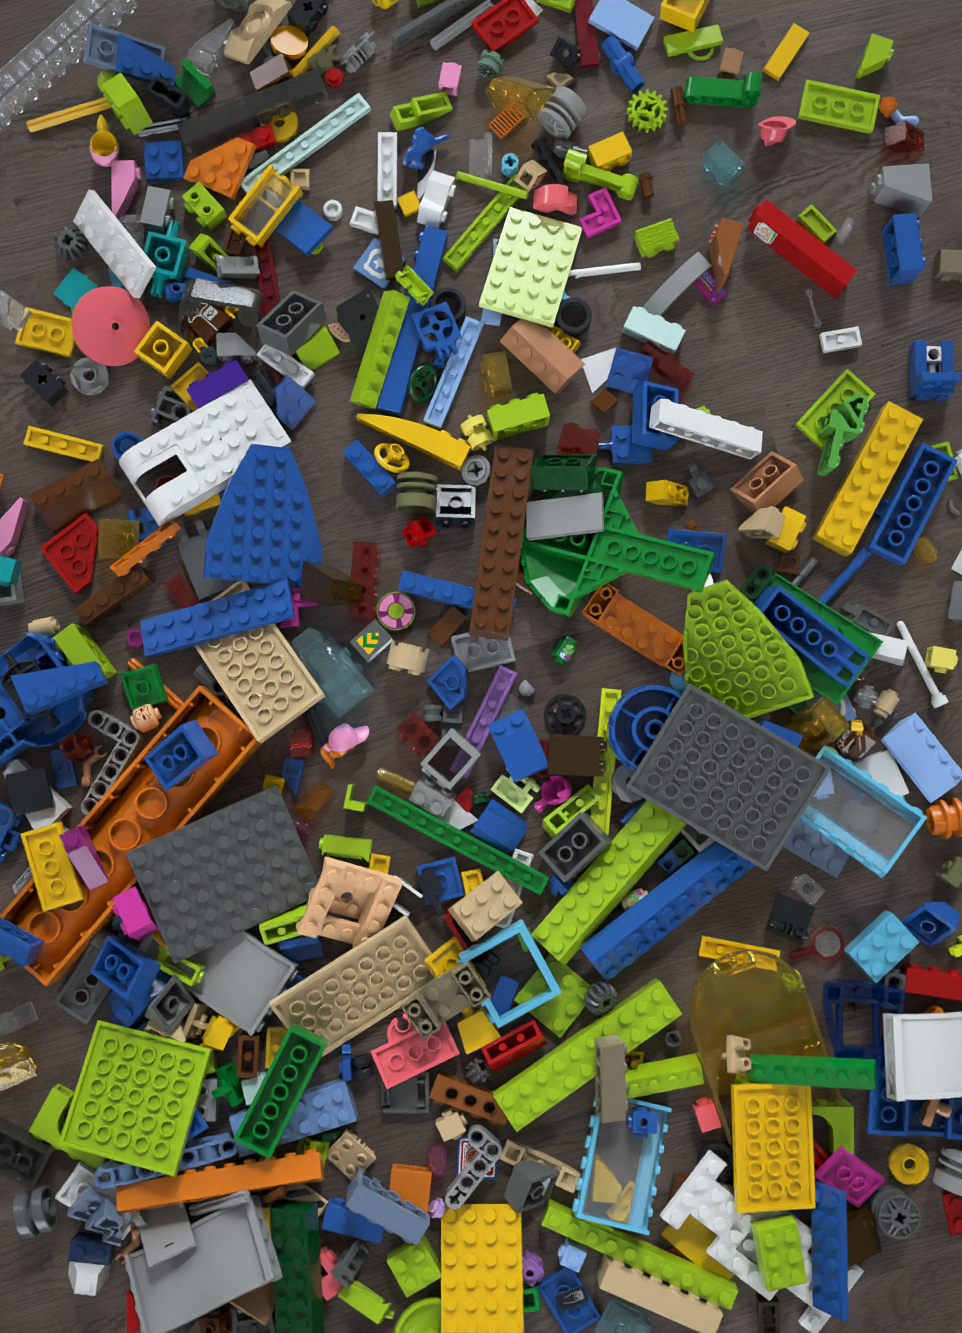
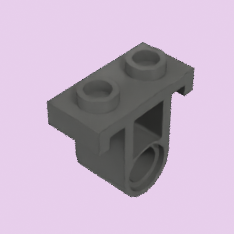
[149,385,192,428]

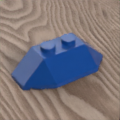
[107,969,173,1029]

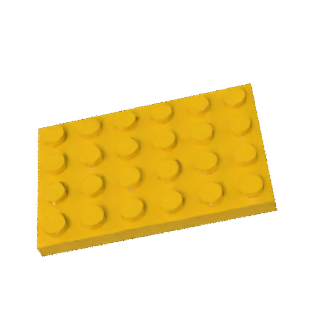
[731,1083,816,1213]
[441,1204,524,1333]

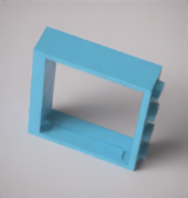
[458,919,562,1028]

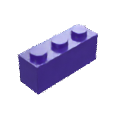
[186,360,249,409]

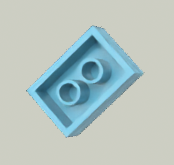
[843,910,919,983]

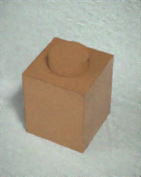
[717,47,744,80]

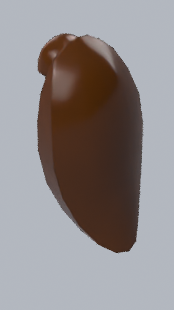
[260,1186,287,1207]

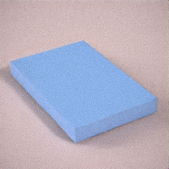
[588,0,655,51]

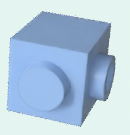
[557,1237,587,1273]

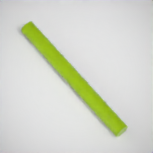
[456,171,529,199]

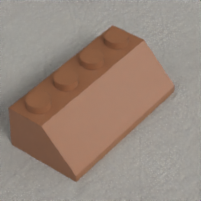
[500,319,585,394]

